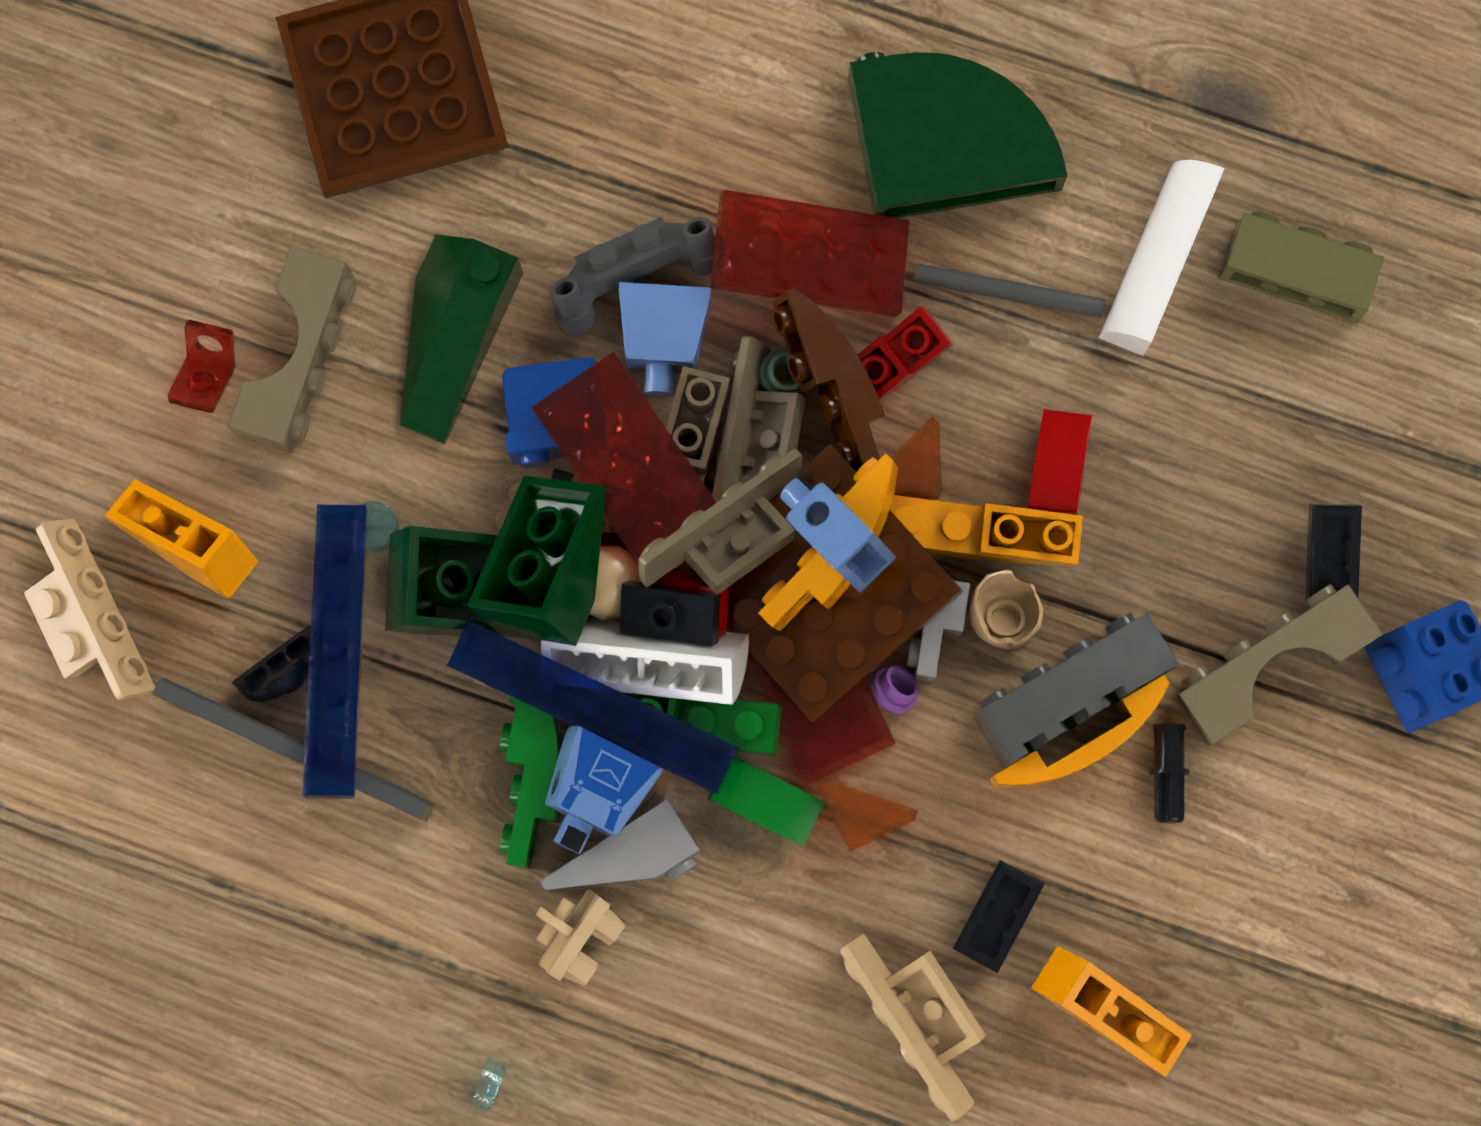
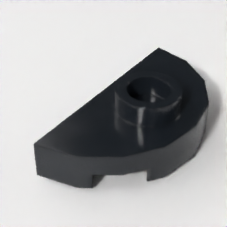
[232,624,323,702]

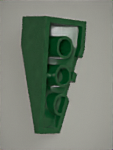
[400,234,523,445]

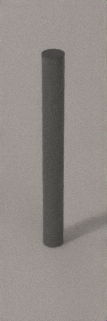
[913,263,1105,318]

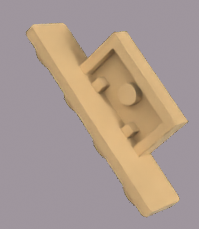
[24,519,155,700]
[840,934,986,1122]

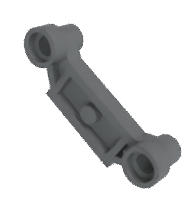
[550,217,728,336]

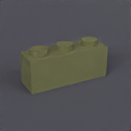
[1219,212,1384,323]

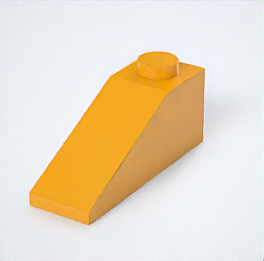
[104,479,259,599]
[1031,945,1192,1078]

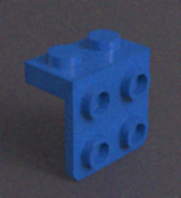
[502,357,609,468]
[1365,600,1481,734]

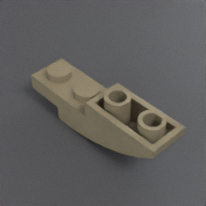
[633,366,730,571]

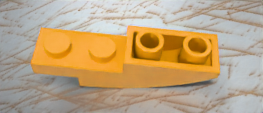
[758,453,898,632]
[890,495,1083,566]

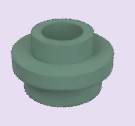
[759,349,800,393]

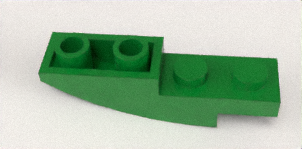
[499,663,561,869]
[576,688,782,756]

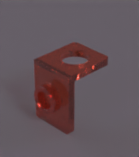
[167,319,236,413]

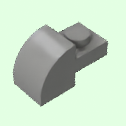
[906,581,970,683]

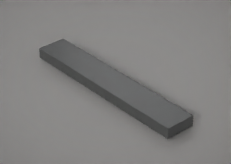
[152,678,434,822]

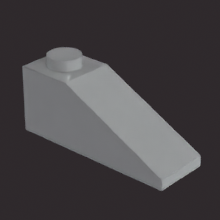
[539,799,701,891]

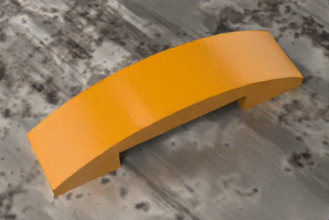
[989,674,1170,788]

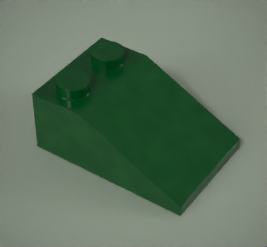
[467,476,607,646]
[385,526,525,638]

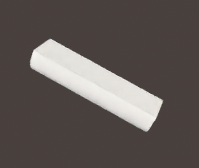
[1099,160,1225,356]
[541,617,749,705]

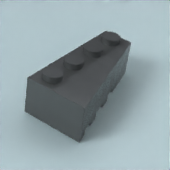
[974,613,1179,769]

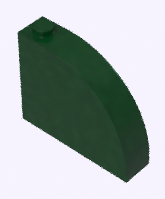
[848,52,1067,222]

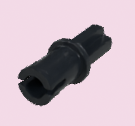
[1149,723,1190,824]

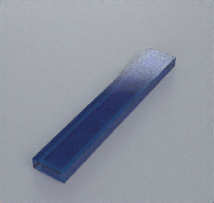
[302,504,368,799]
[447,620,740,794]

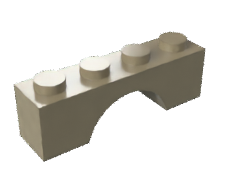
[228,246,356,453]
[1176,584,1383,746]

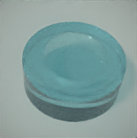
[348,501,399,552]
[470,1058,506,1112]

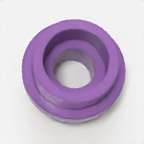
[871,666,919,714]

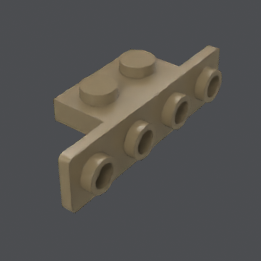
[707,336,806,509]
[638,448,803,595]

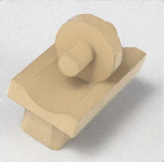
[535,889,625,986]

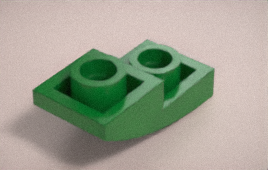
[707,754,825,846]

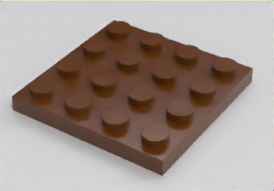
[275,0,509,198]
[686,444,963,724]

